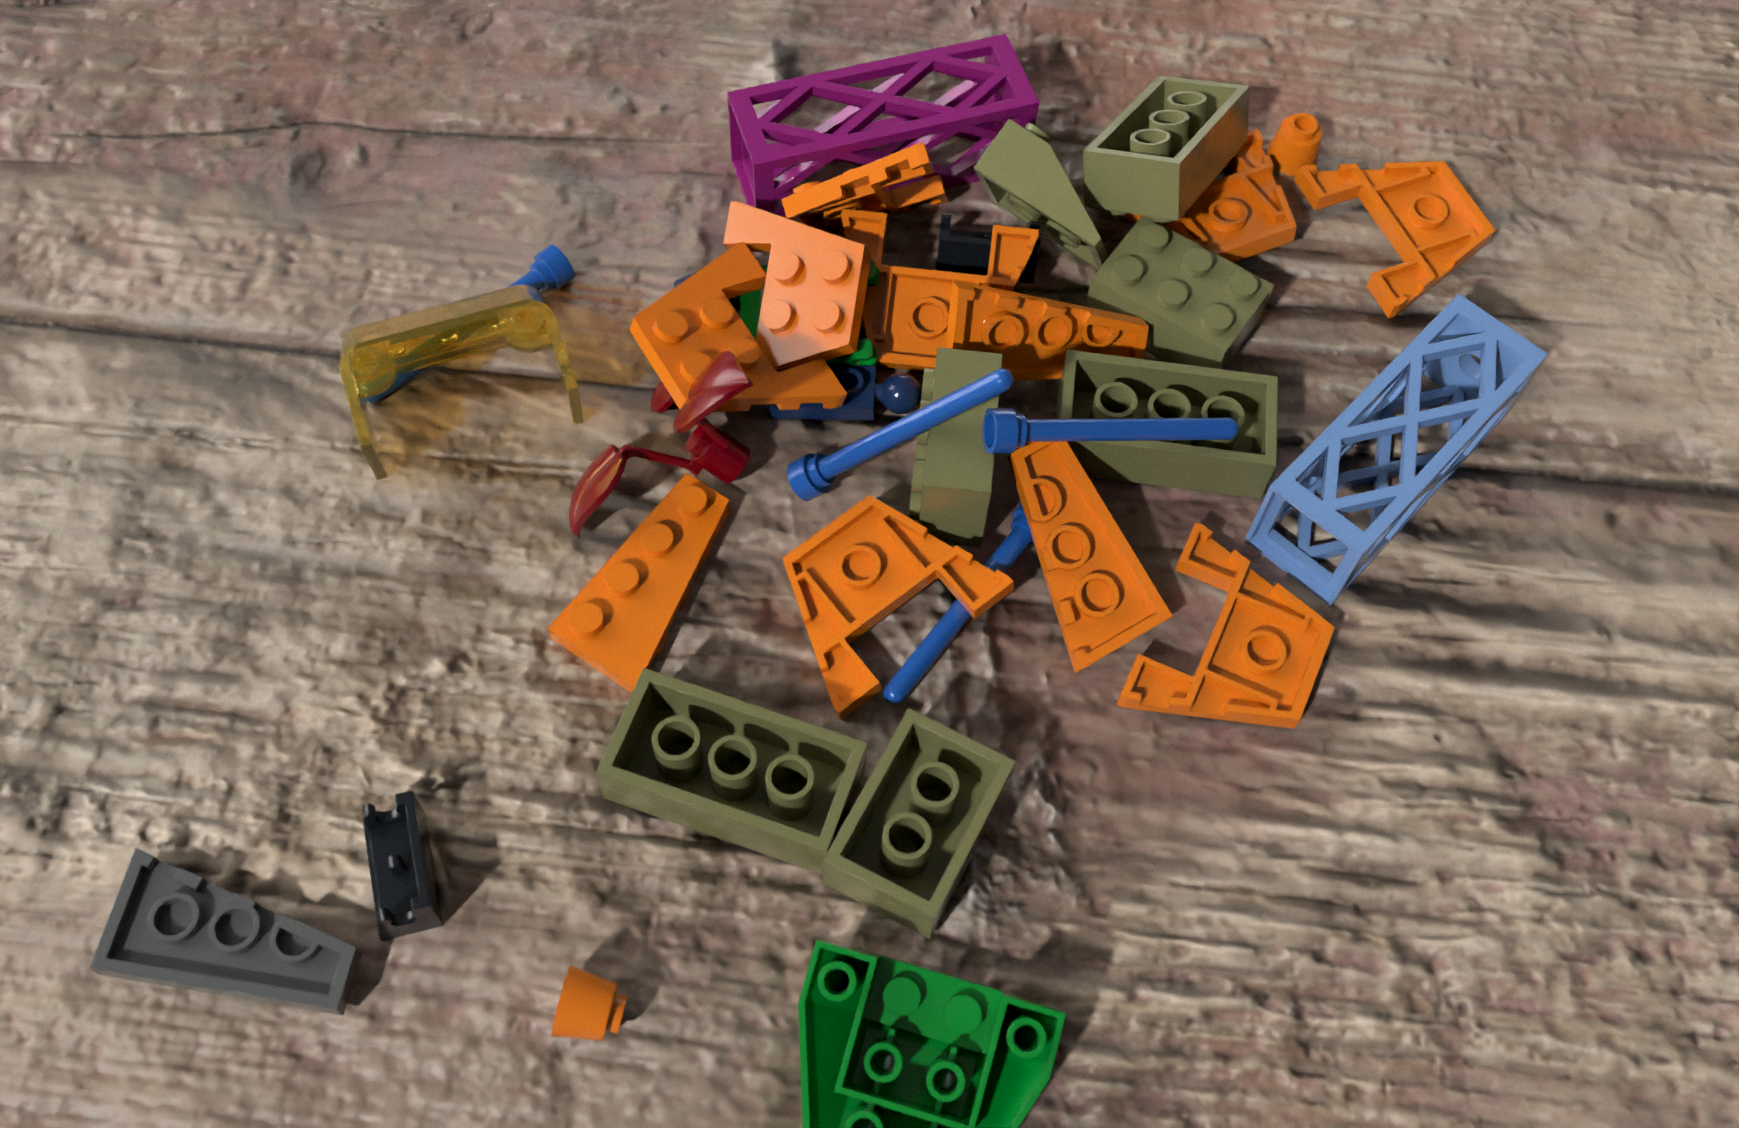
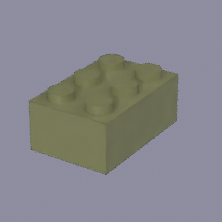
[1085,215,1274,370]
[909,347,1002,548]
[822,708,1016,939]

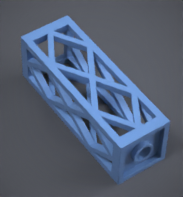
[1244,294,1548,607]

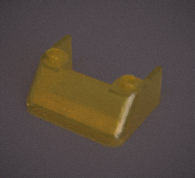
[339,285,584,480]

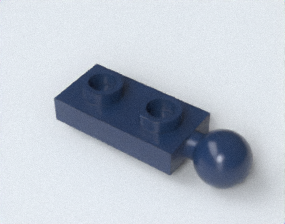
[769,365,922,420]

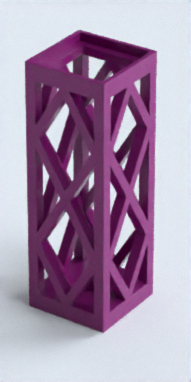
[727,34,1040,218]

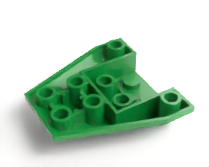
[798,939,1066,1128]

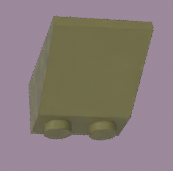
[974,119,1108,271]

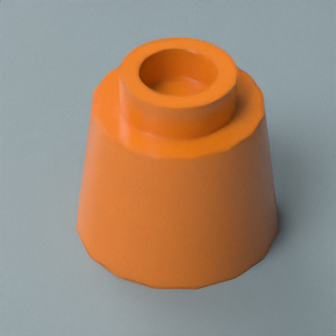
[1266,113,1323,176]
[551,965,628,1041]

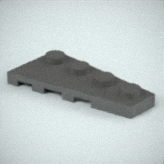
[89,848,362,1016]

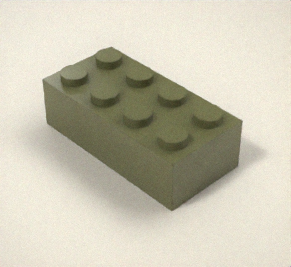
[1083,76,1250,223]
[1055,349,1278,499]
[596,668,868,874]

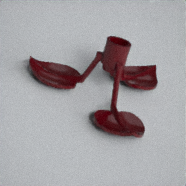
[569,351,753,538]

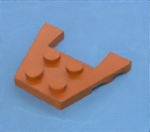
[1121,129,1297,263]
[782,142,949,231]
[1294,161,1496,319]
[723,201,872,371]
[841,208,1039,372]
[630,241,847,412]
[782,495,1014,720]
[1116,521,1335,729]

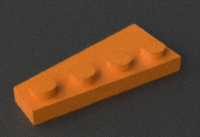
[946,280,1149,381]
[1007,441,1173,673]
[547,473,730,693]

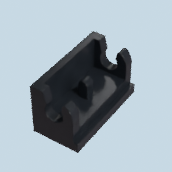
[936,214,1041,284]
[361,790,444,941]

